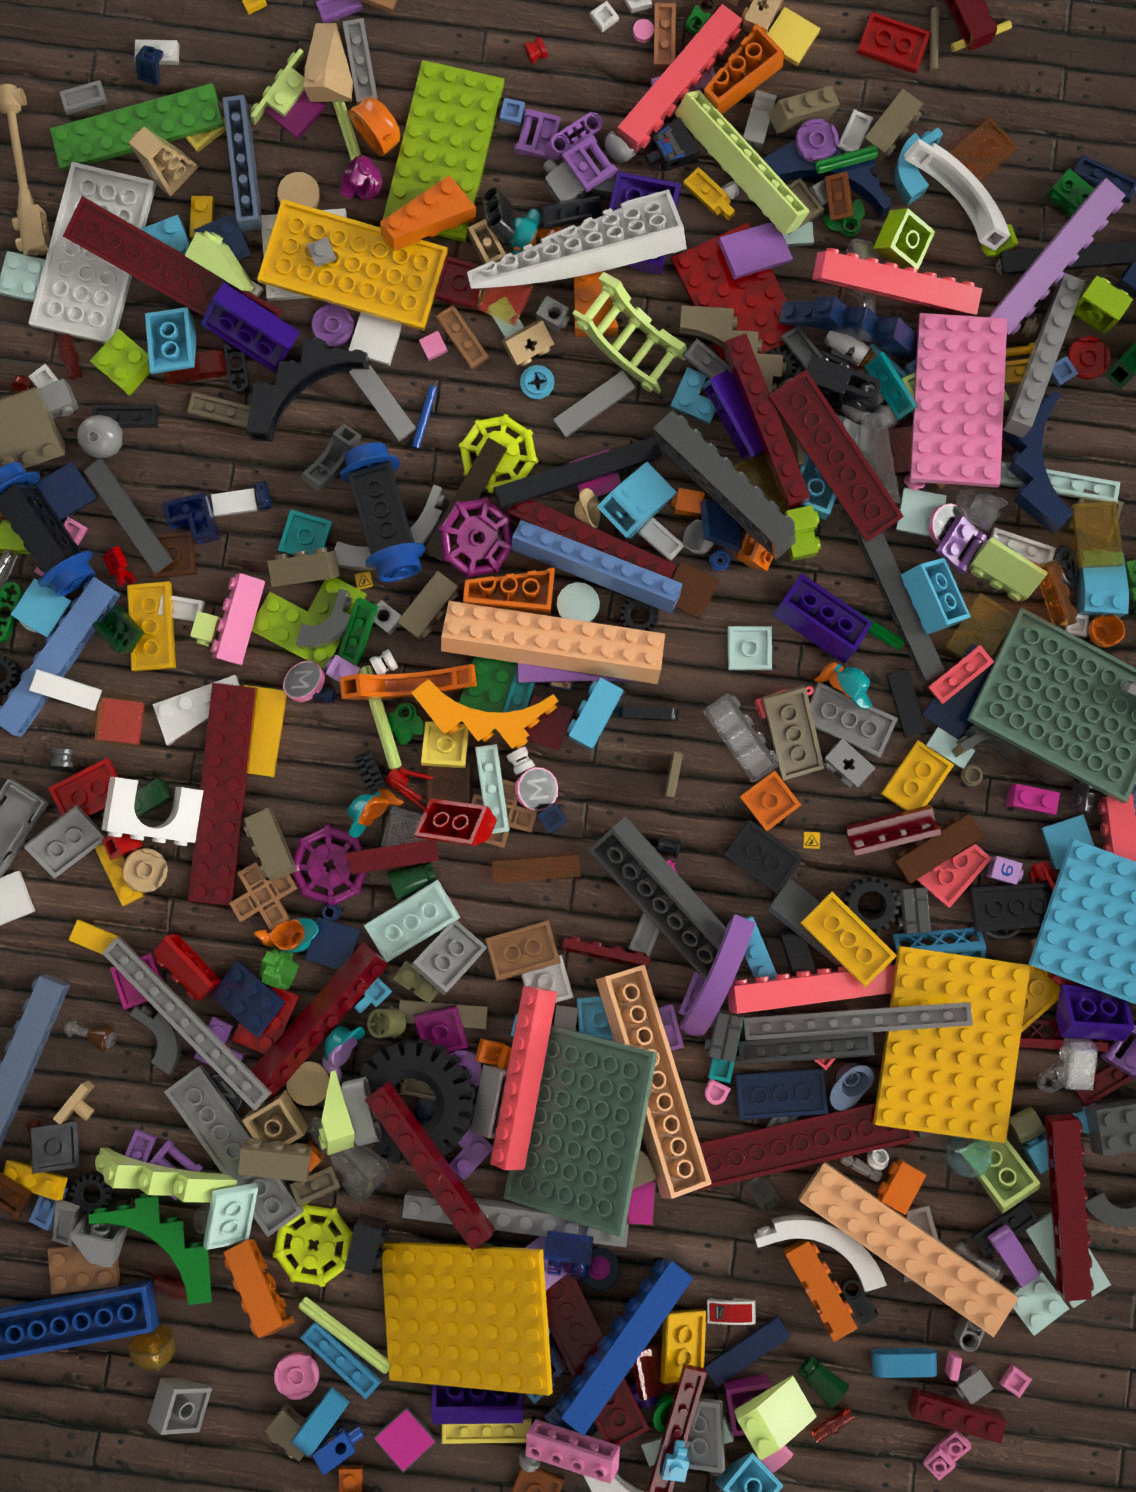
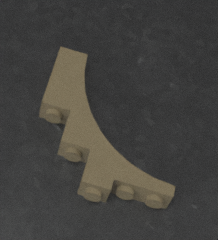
[680,306,786,394]

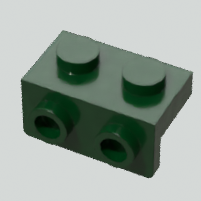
[92,605,144,653]

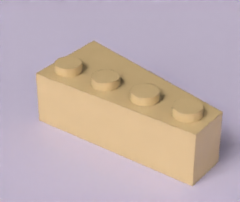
[129,126,199,197]

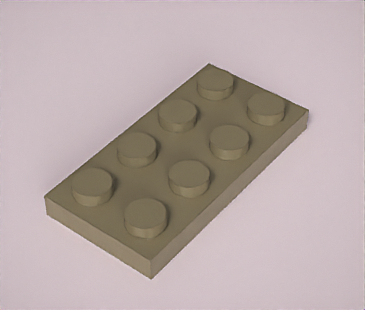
[762,685,824,781]

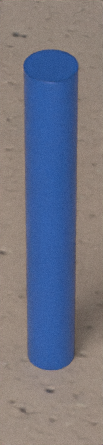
[412,385,437,449]

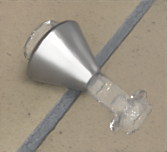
[954,1241,1004,1282]

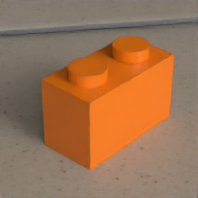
[877,1158,926,1215]

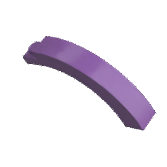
[679,914,755,1037]

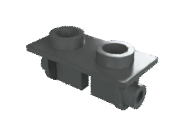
[1070,777,1095,813]

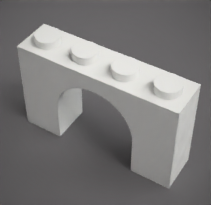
[101,777,203,846]

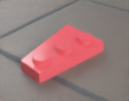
[916,844,992,908]

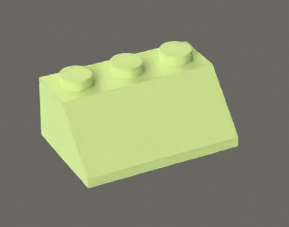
[968,537,1048,602]

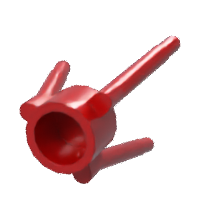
[386,767,433,811]
[1028,860,1058,890]

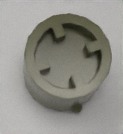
[367,1006,406,1039]
[1008,1107,1045,1145]

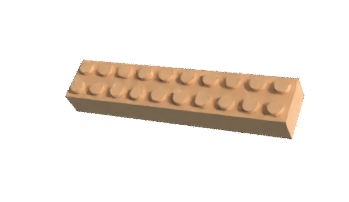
[441,601,665,684]
[596,965,711,1199]
[798,1162,1019,1337]

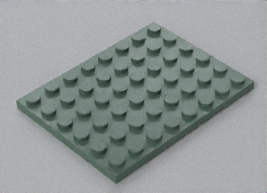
[967,607,1136,804]
[503,1025,658,1237]

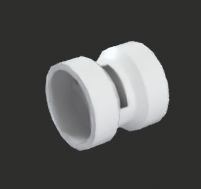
[369,649,399,675]
[506,747,535,776]

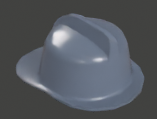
[830,1062,874,1111]

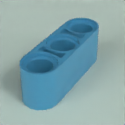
[871,1348,937,1378]
[291,1387,349,1457]

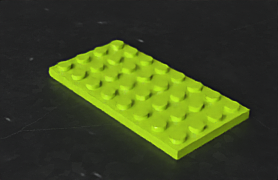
[383,60,505,242]

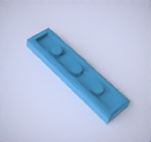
[300,1321,382,1400]

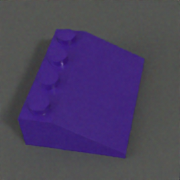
[609,171,681,275]

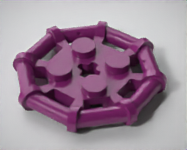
[438,497,512,578]
[292,825,367,906]

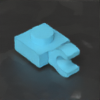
[354,977,393,1013]
[661,1440,690,1482]

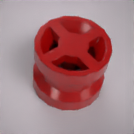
[524,37,548,64]

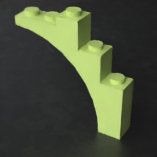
[95,1148,237,1202]

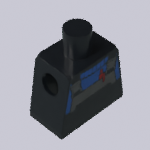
[644,117,699,171]

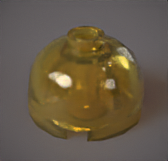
[128,1325,176,1371]

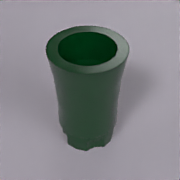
[387,862,437,901]
[798,1356,849,1409]

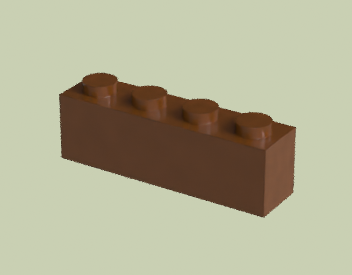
[891,813,984,884]

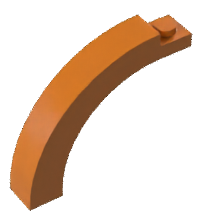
[339,664,477,700]

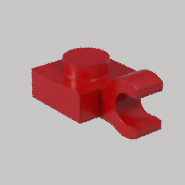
[102,546,135,587]

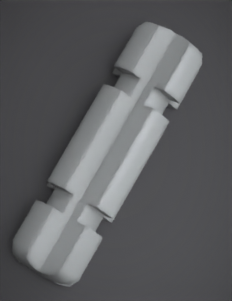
[840,1156,882,1182]

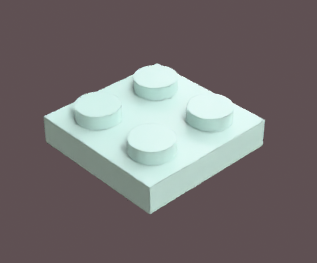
[0,251,45,302]
[1012,1270,1069,1336]

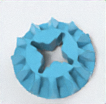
[520,365,554,400]

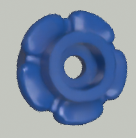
[709,550,731,571]

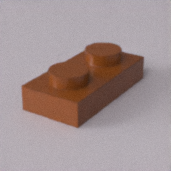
[825,172,854,221]

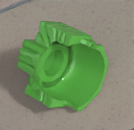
[259,947,299,990]

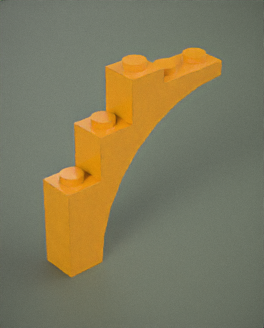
[411,679,558,749]

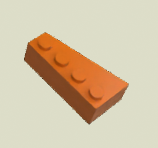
[574,271,618,337]

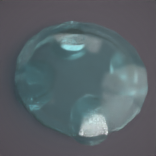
[947,1136,992,1178]

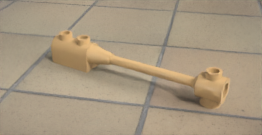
[0,84,51,257]

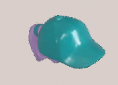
[322,1026,365,1083]

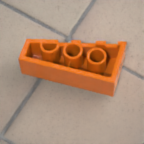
[704,23,784,114]
[380,175,476,251]
[463,568,555,616]
[224,1239,295,1338]
[783,1239,858,1342]

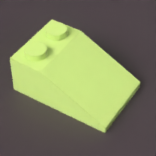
[185,231,256,291]
[318,1070,355,1155]
[961,1139,1041,1214]
[734,1375,817,1461]

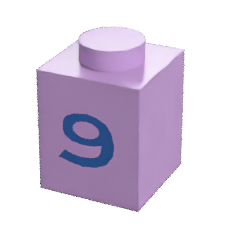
[986,856,1024,885]

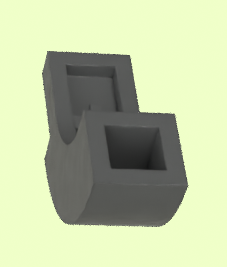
[300,424,362,491]
[296,589,352,649]
[951,725,1021,759]
[130,1005,182,1075]
[1085,1188,1136,1228]

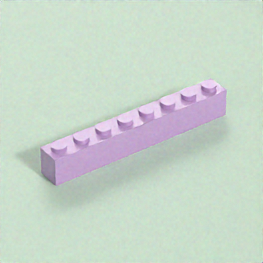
[988,178,1126,336]

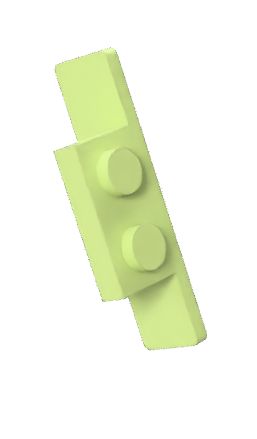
[250,49,304,125]

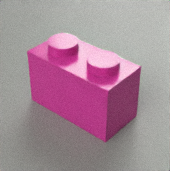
[1005,784,1060,815]

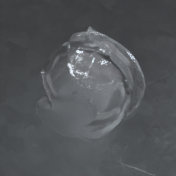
[956,489,1008,532]

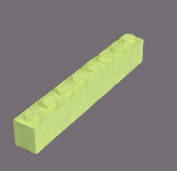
[674,90,810,235]

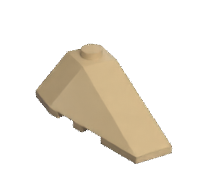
[303,23,353,102]

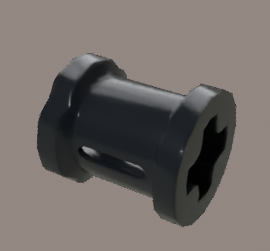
[656,835,681,859]

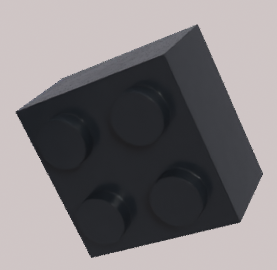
[344,1214,389,1276]

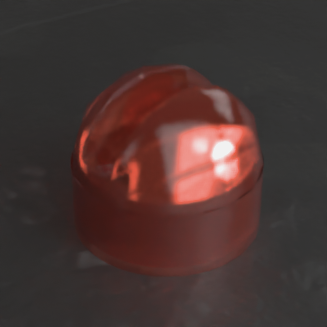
[11,375,31,393]

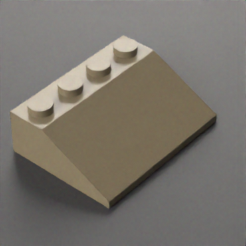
[0,387,65,469]

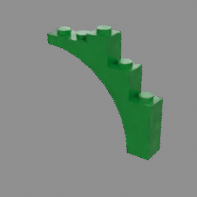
[88,1193,212,1305]

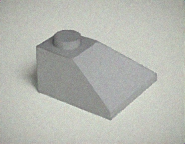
[70,1213,128,1268]

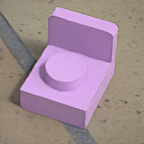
[325,655,361,682]

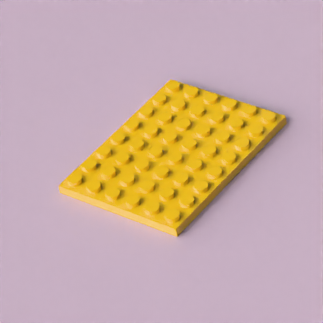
[873,946,1030,1143]
[381,1241,553,1396]

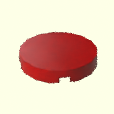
[1066,336,1111,380]

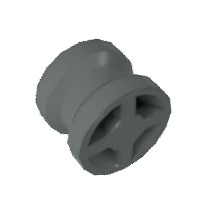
[50,748,74,767]

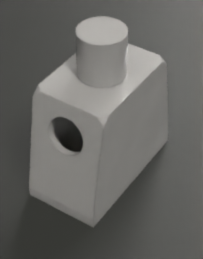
[543,158,592,202]

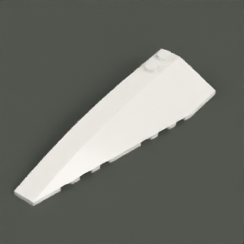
[467,190,687,289]

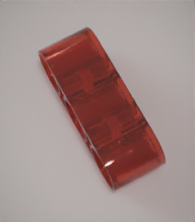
[164,350,227,384]

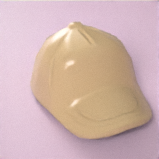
[574,488,601,529]

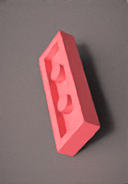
[927,645,994,704]

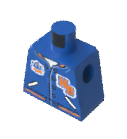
[312,1424,365,1475]

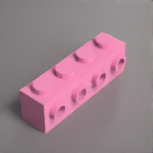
[211,573,265,665]
[526,1419,620,1484]

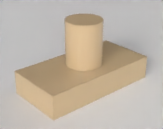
[53,1081,95,1125]

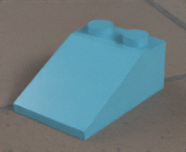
[145,307,197,374]
[1076,550,1129,618]

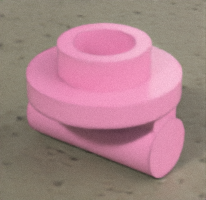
[904,475,926,490]

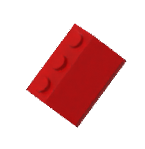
[414,798,497,846]
[153,933,222,1001]

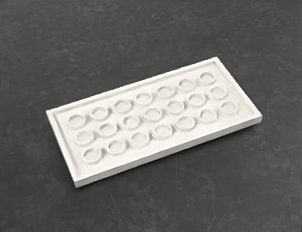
[28,162,156,344]

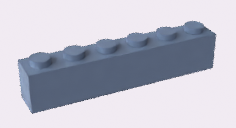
[223,95,262,232]

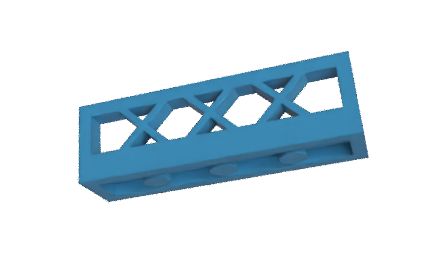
[892,927,986,964]

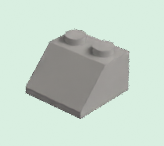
[147,1377,212,1435]

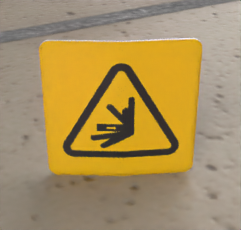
[354,571,373,590]
[803,832,820,849]

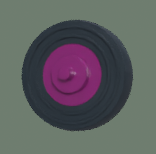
[580,1248,620,1290]

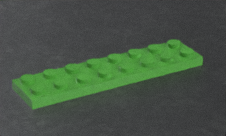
[50,83,225,172]

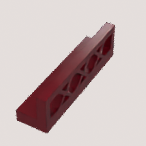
[845,805,941,856]
[346,840,439,874]
[1019,1019,1108,1052]

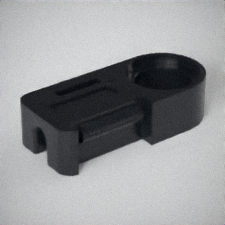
[841,1277,879,1325]

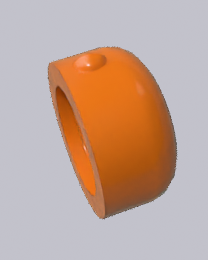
[348,97,400,157]

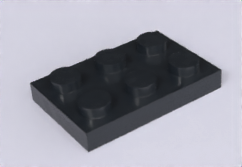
[724,820,803,894]

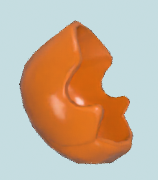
[1088,615,1125,648]

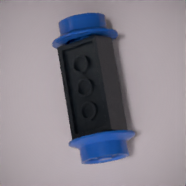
[340,442,425,582]
[0,462,95,597]

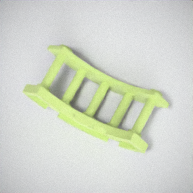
[572,272,687,394]

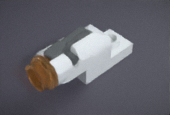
[824,331,876,368]

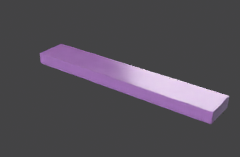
[517,663,633,683]

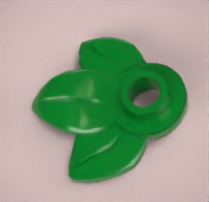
[824,199,865,238]
[387,702,424,746]

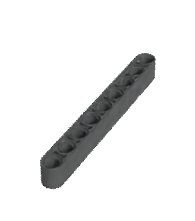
[846,513,945,685]

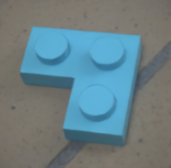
[670,367,716,425]

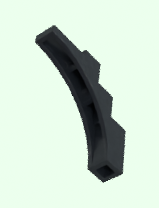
[246,338,370,442]

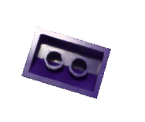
[1056,985,1135,1041]

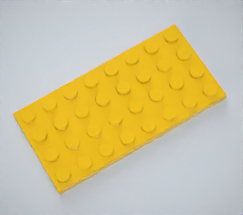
[257,199,448,331]

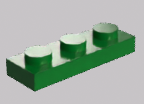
[338,597,378,665]

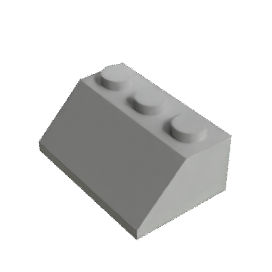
[470,1065,508,1138]

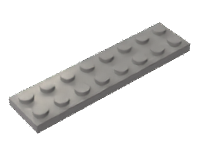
[164,1064,304,1237]

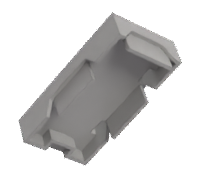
[0,779,50,877]

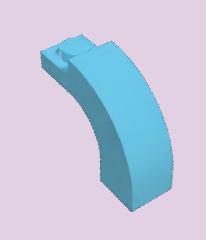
[894,128,943,206]

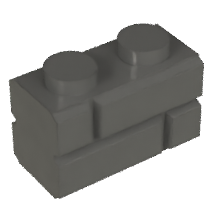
[896,887,931,934]
[704,1011,743,1062]

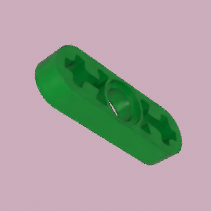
[0,582,24,644]

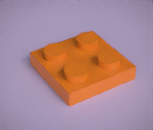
[739,770,801,832]

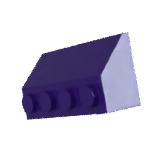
[201,282,300,373]
[702,370,763,461]
[773,573,873,664]
[431,1385,523,1424]

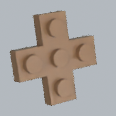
[471,779,537,848]
[229,862,299,930]

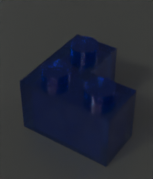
[162,492,220,545]

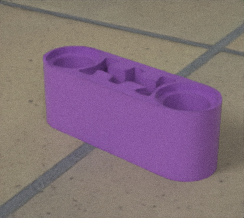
[545,112,602,160]
[987,1224,1040,1288]

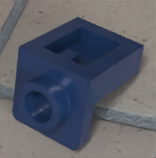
[135,45,164,85]

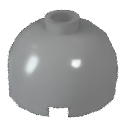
[77,415,123,458]

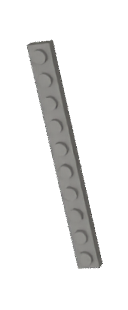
[102,937,272,1110]
[744,1002,973,1040]

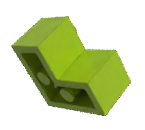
[784,505,821,561]

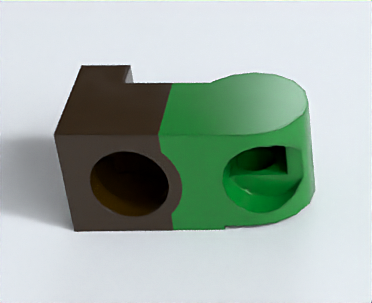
[684,0,721,35]

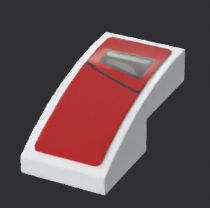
[707,1298,756,1325]

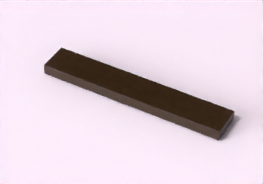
[425,437,507,562]

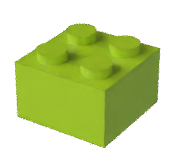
[873,208,935,269]
[1073,276,1133,335]
[90,329,150,396]

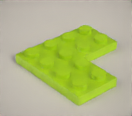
[252,577,367,671]

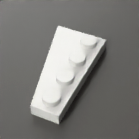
[153,675,240,746]

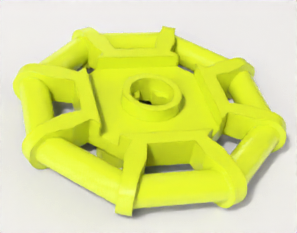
[458,414,538,493]
[272,1204,353,1287]

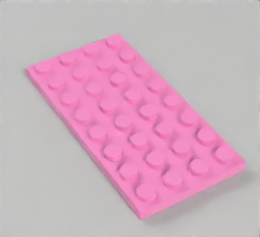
[910,313,1007,487]

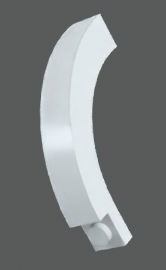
[904,139,1010,251]
[753,1215,887,1292]

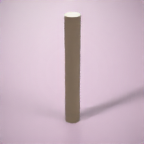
[930,7,939,72]

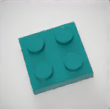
[278,509,333,556]

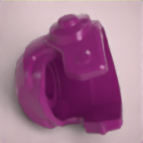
[340,155,382,201]

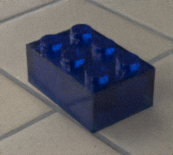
[544,1230,593,1279]

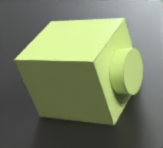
[190,611,221,647]

